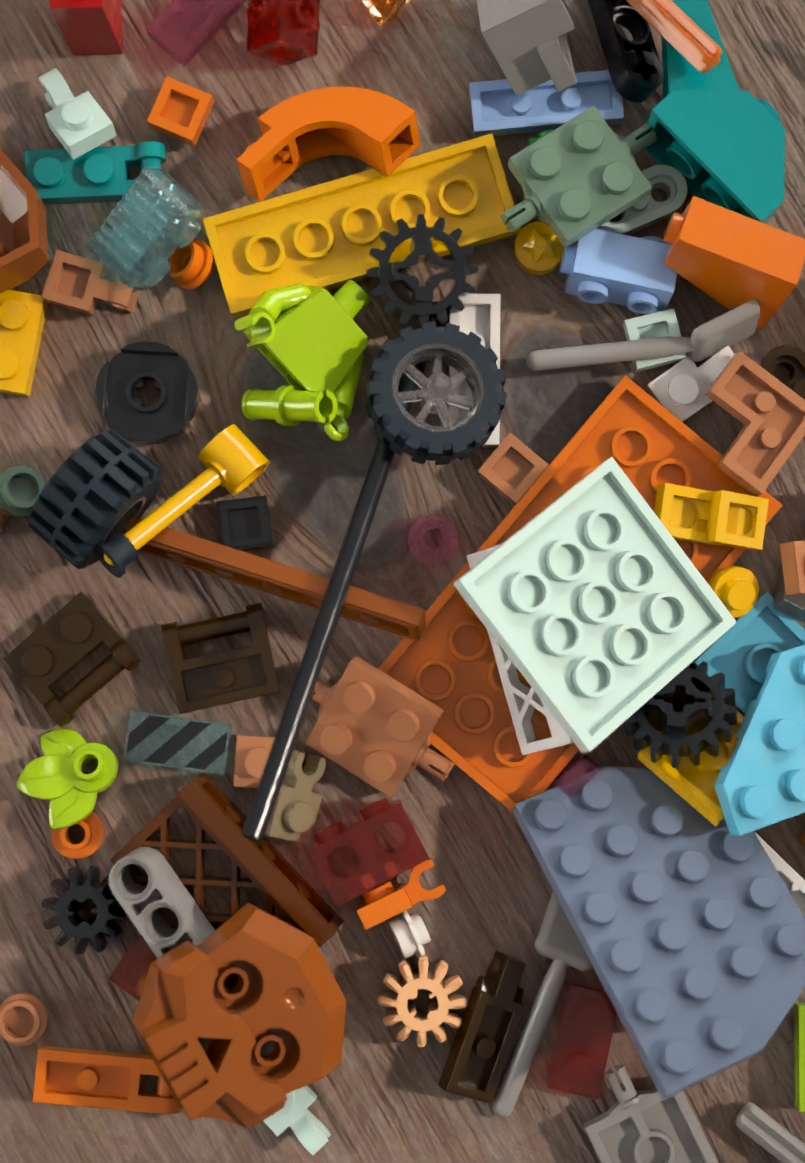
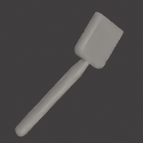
[526,299,760,371]
[493,891,593,1118]

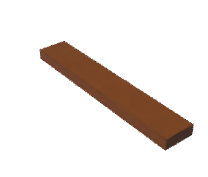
[125,516,426,641]

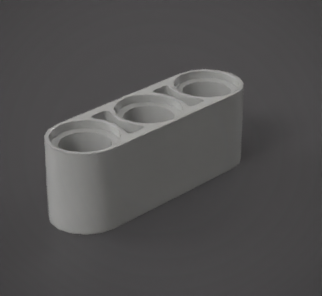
[109,847,215,959]

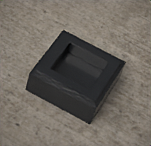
[216,495,274,551]

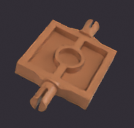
[305,656,455,798]

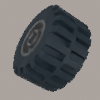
[28,429,163,569]

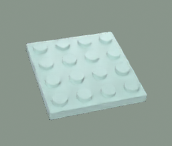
[452,457,737,753]

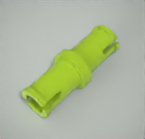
[241,385,338,426]

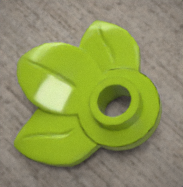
[16,729,118,830]

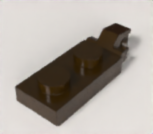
[438,951,526,1104]

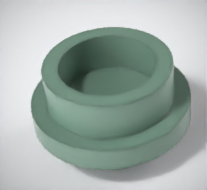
[0,466,46,517]

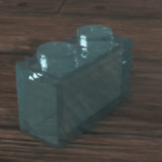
[86,168,206,288]

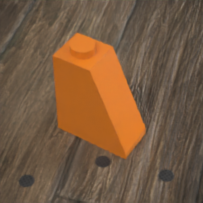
[663,196,805,330]

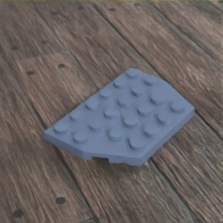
[512,766,805,1100]

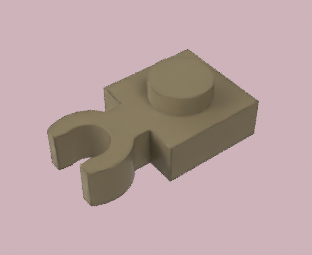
[265,750,326,845]

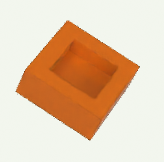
[146,76,214,147]

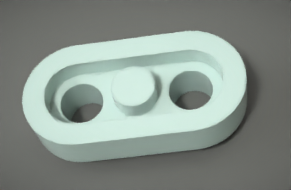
[601,164,687,235]

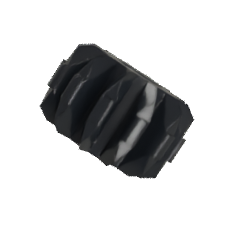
[42,865,130,955]

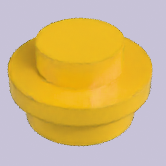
[709,566,759,618]

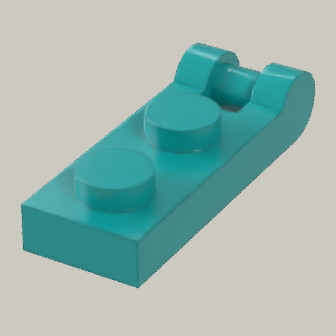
[24,141,167,204]

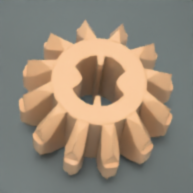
[378,955,467,1047]

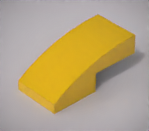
[654,483,769,550]

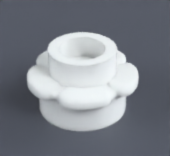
[388,911,431,959]

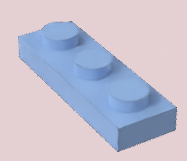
[469,70,624,138]

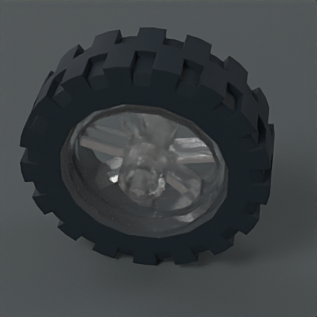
[365,322,507,465]

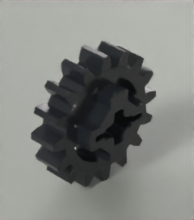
[366,214,478,326]
[624,661,737,768]

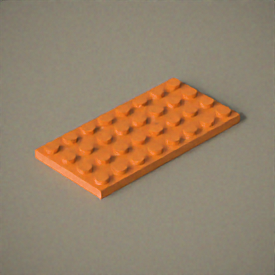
[378,375,782,813]

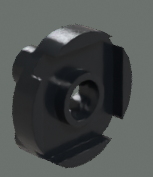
[95,341,199,445]

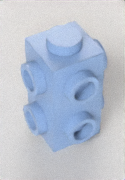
[559,226,677,314]

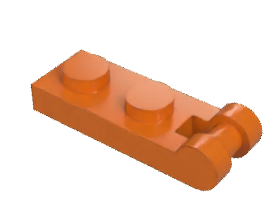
[33,1045,180,1114]

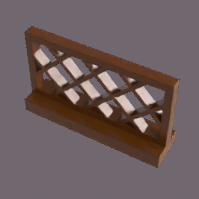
[110,772,343,989]

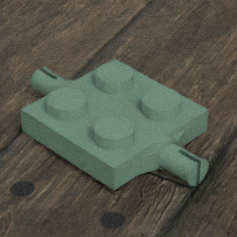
[501,106,657,248]

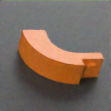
[236,86,421,202]

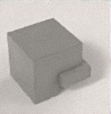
[476,0,577,96]

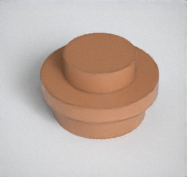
[0,993,49,1046]

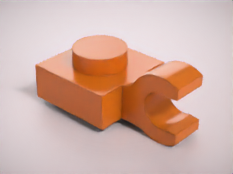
[357,858,446,930]

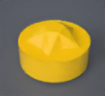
[514,222,564,275]

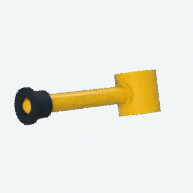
[95,424,270,578]

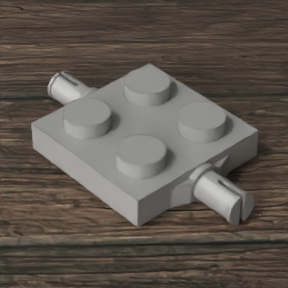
[582,1064,718,1163]

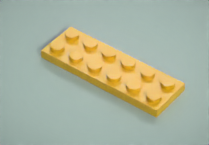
[203,133,521,318]

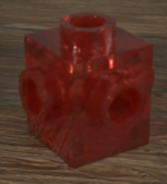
[246,0,320,66]

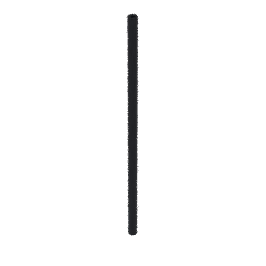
[241,314,440,842]

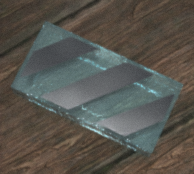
[123,710,233,775]

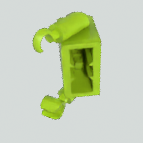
[234,280,370,442]

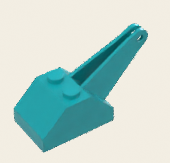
[644,0,785,224]

